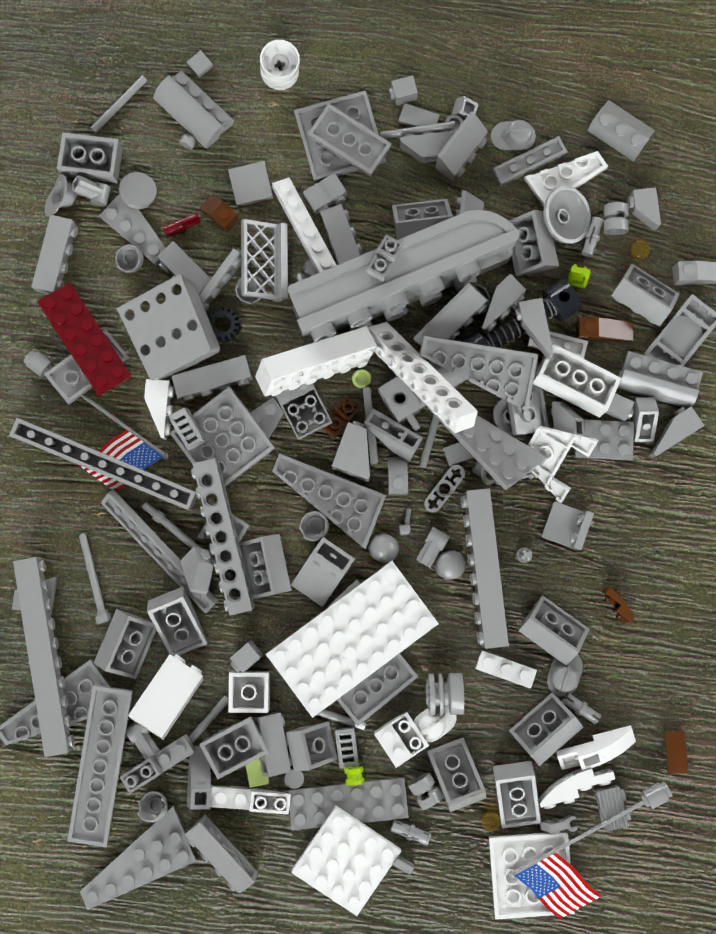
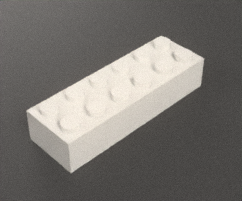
[255,326,377,397]

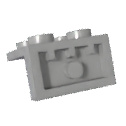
[541,502,594,550]

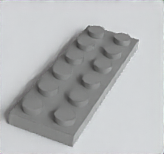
[288,777,409,830]

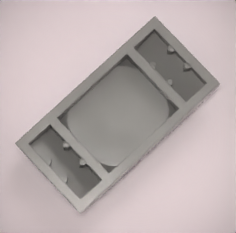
[644,294,716,366]

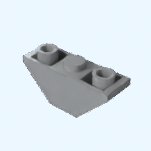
[400,129,456,163]

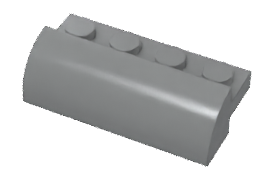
[153,71,234,148]
[617,351,703,409]

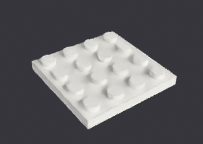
[291,805,401,916]
[489,831,575,919]

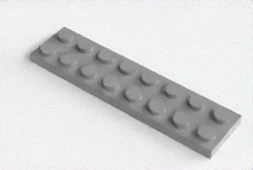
[67,684,133,847]

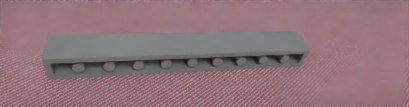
[9,418,197,510]
[13,557,75,757]

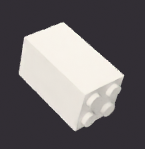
[128,654,203,740]

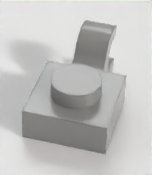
[540,815,577,835]

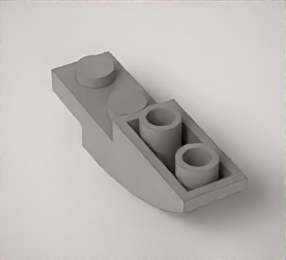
[120,734,197,794]

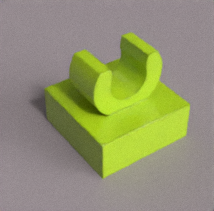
[567,264,591,288]

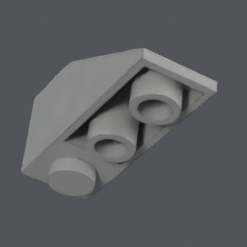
[187,746,211,810]

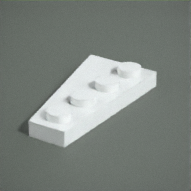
[524,151,608,207]

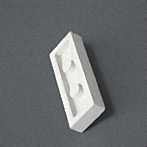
[527,331,588,359]
[475,650,537,688]

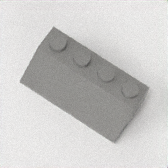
[413,283,489,345]
[185,814,258,893]

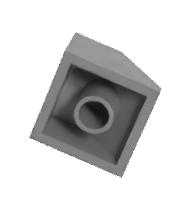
[285,721,337,771]

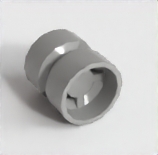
[604,202,629,235]
[408,772,444,810]

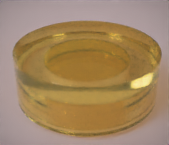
[630,240,650,260]
[481,810,501,832]

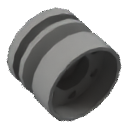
[426,673,464,715]

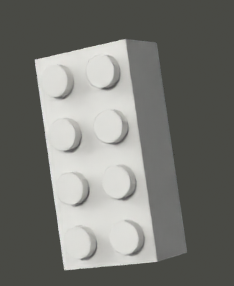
[533,344,621,418]

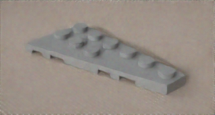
[420,335,538,412]
[428,407,547,490]
[272,454,386,549]
[0,659,112,745]
[80,805,197,910]

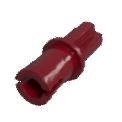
[163,213,201,237]

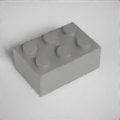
[57,133,123,183]

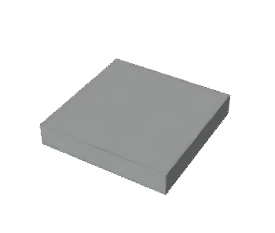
[228,161,273,207]

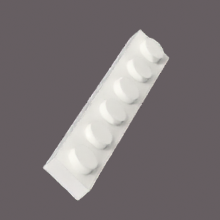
[272,178,337,273]

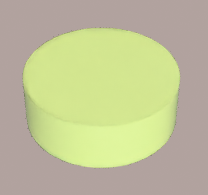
[352,369,371,389]

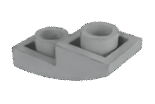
[366,235,404,282]

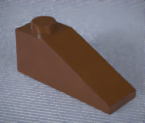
[576,317,633,342]

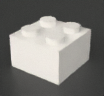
[228,671,270,713]

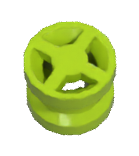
[344,766,365,786]

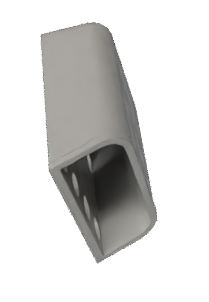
[116,274,220,380]

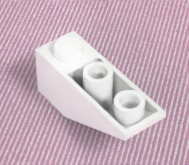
[144,379,174,440]

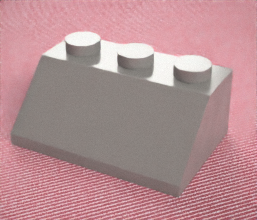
[587,100,655,162]
[435,111,488,181]
[392,199,453,240]
[509,210,559,277]
[611,264,679,327]
[239,534,292,599]
[518,595,590,665]
[93,609,157,679]
[509,692,583,766]

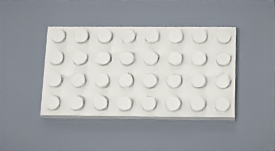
[266,561,438,718]

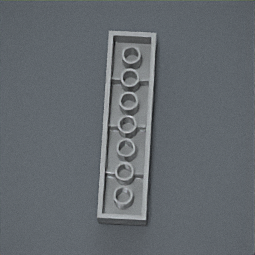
[461,488,509,649]

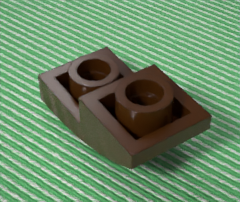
[322,396,361,439]
[602,587,635,624]
[664,731,688,775]

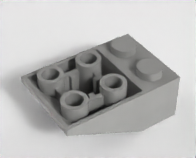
[479,274,526,335]
[276,383,332,440]
[291,537,355,607]

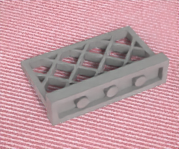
[241,219,288,302]

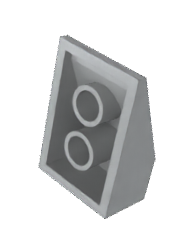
[147,586,207,657]
[199,717,269,779]
[427,737,486,812]
[493,761,541,829]

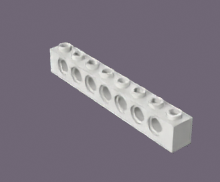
[368,322,477,433]

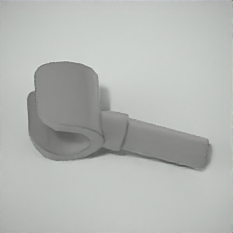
[399,508,411,536]

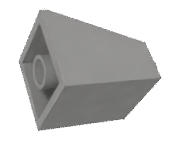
[332,421,370,482]

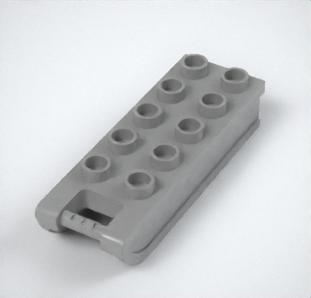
[288,210,519,345]

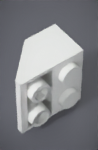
[374,712,429,768]

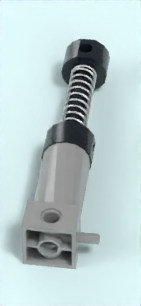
[378,279,581,431]

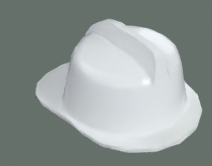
[414,706,456,742]

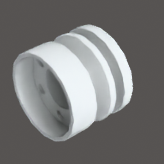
[260,40,300,90]

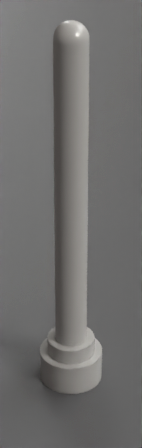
[79,533,112,625]

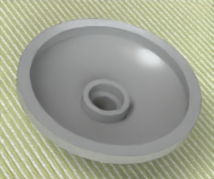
[543,186,591,244]

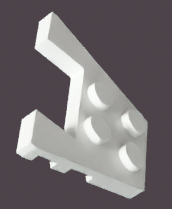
[528,426,599,503]

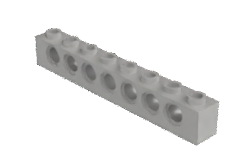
[191,458,255,615]

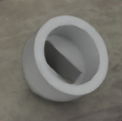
[179,133,196,150]

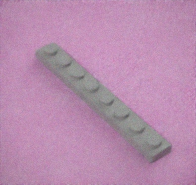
[101,489,219,614]

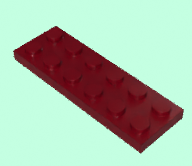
[37,283,132,397]

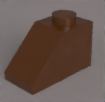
[199,195,239,233]

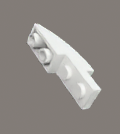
[556,725,636,771]
[538,768,615,809]
[210,785,291,814]

